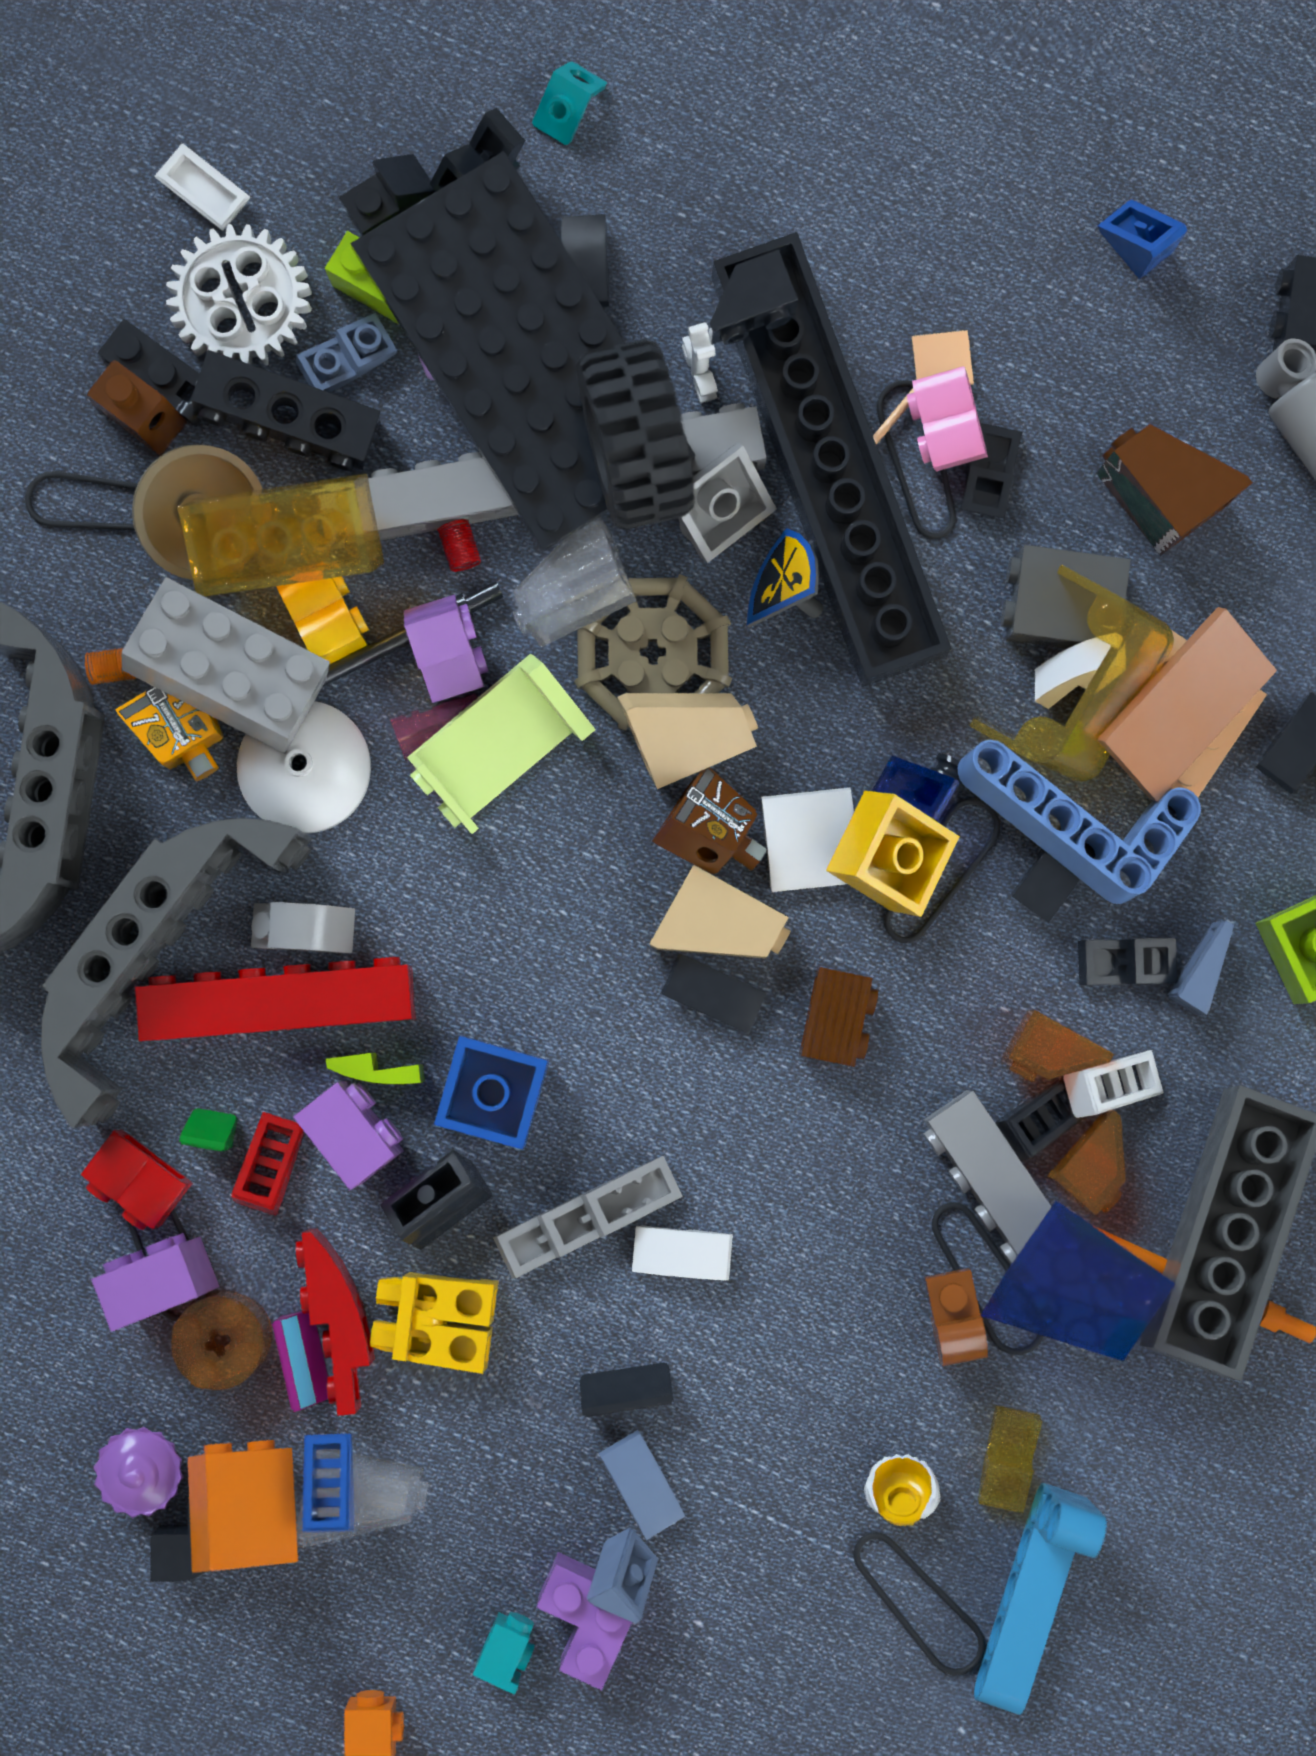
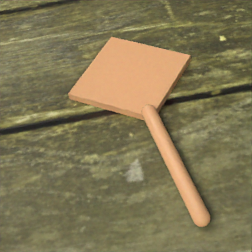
[873,330,974,445]

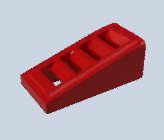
[230,1112,304,1216]

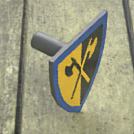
[746,528,823,628]

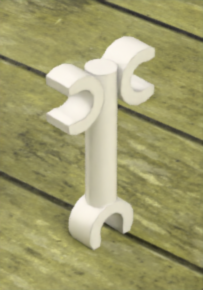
[682,322,718,404]

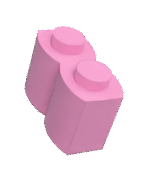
[907,366,988,471]

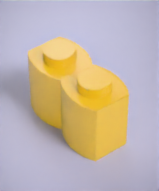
[276,561,369,664]

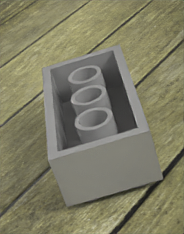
[121,577,330,754]

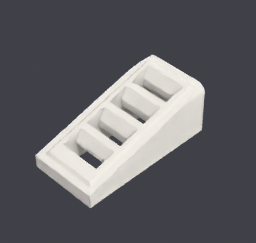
[1063,1050,1164,1118]

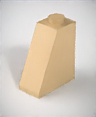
[618,693,758,789]
[650,865,791,959]

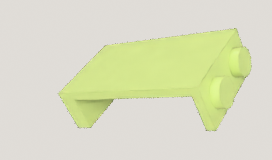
[407,654,596,834]

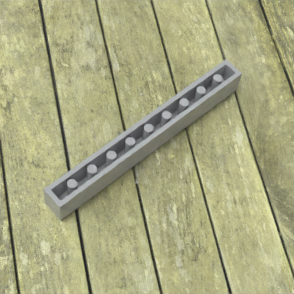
[317,403,767,549]

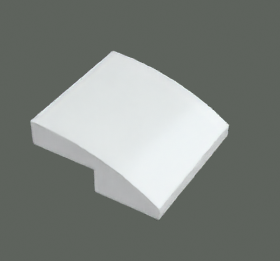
[761,787,854,892]

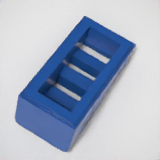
[302,1434,354,1533]

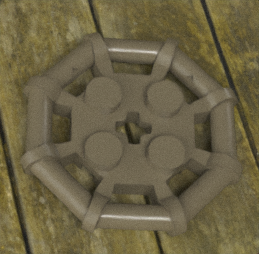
[574,574,732,731]

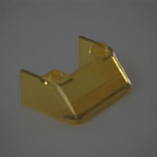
[969,564,1174,782]

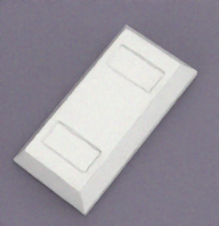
[155,143,250,231]

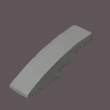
[493,1156,683,1279]

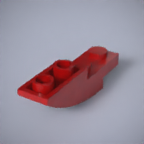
[296,1228,375,1416]

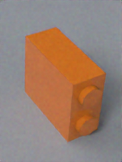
[188,1440,298,1573]

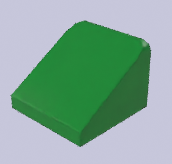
[179,1108,237,1152]

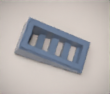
[1168,920,1234,1015]

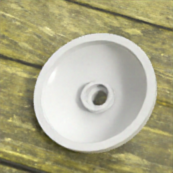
[237,701,371,834]

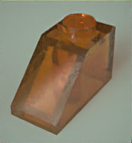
[1002,1010,1114,1083]
[1047,1110,1126,1215]

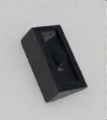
[580,1362,674,1417]

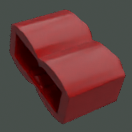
[81,1129,193,1230]

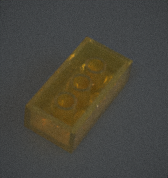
[177,473,384,596]

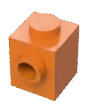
[344,1690,404,1756]

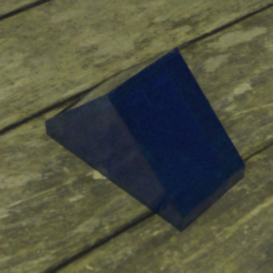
[872,755,960,822]

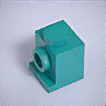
[473,1612,535,1695]

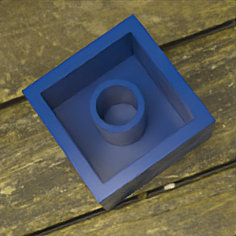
[434,1036,550,1150]

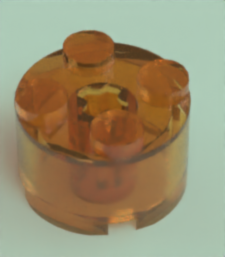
[171,1290,273,1390]

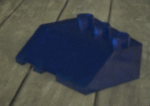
[981,1200,1177,1361]

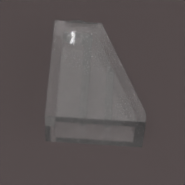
[513,517,637,647]
[296,1449,430,1548]

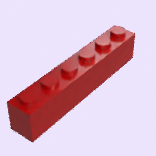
[135,957,416,1041]

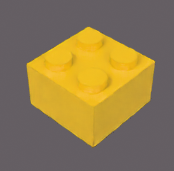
[826,791,960,917]

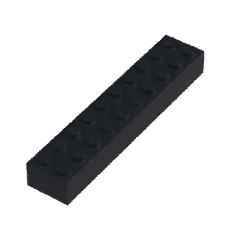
[712,232,952,687]

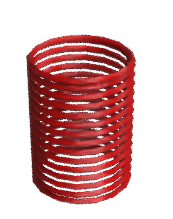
[438,519,481,572]

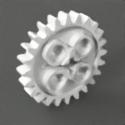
[166,224,312,366]

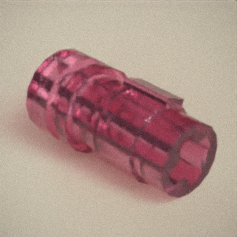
[390,693,478,761]

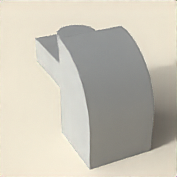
[251,902,355,953]

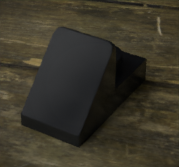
[339,154,436,236]

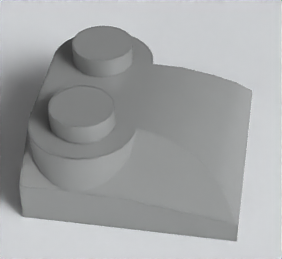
[678,442,777,563]

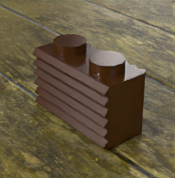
[799,967,878,1067]

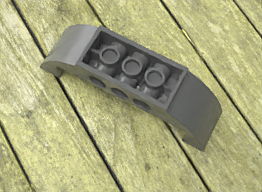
[0,602,106,953]
[41,818,313,1128]

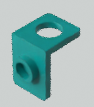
[532,61,607,145]

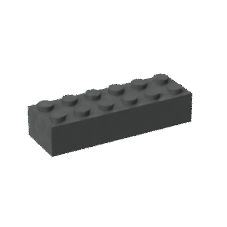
[1139,1085,1316,1382]

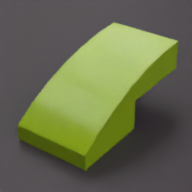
[326,1053,425,1084]

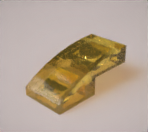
[978,1405,1042,1513]

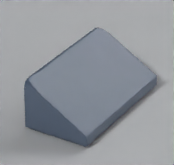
[587,1527,658,1623]

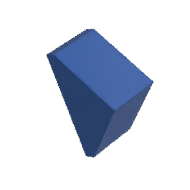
[1098,199,1187,279]

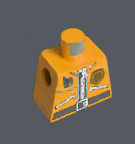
[115,686,224,781]

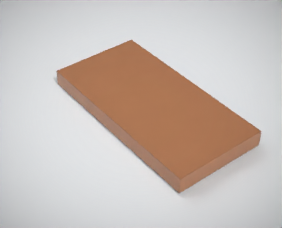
[1097,607,1277,802]

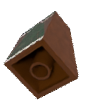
[1096,424,1253,556]

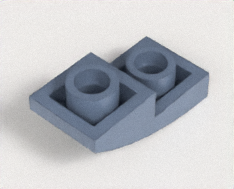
[295,313,397,393]
[598,1430,685,1540]

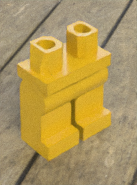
[370,1272,499,1374]

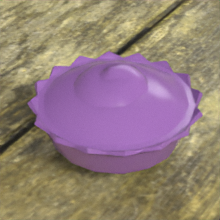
[93,1427,183,1518]

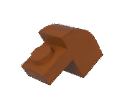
[924,1268,988,1367]

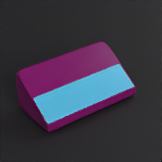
[272,1311,328,1412]

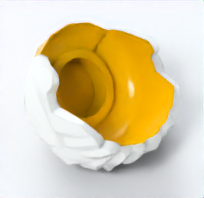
[864,1454,940,1526]

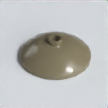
[132,445,267,581]

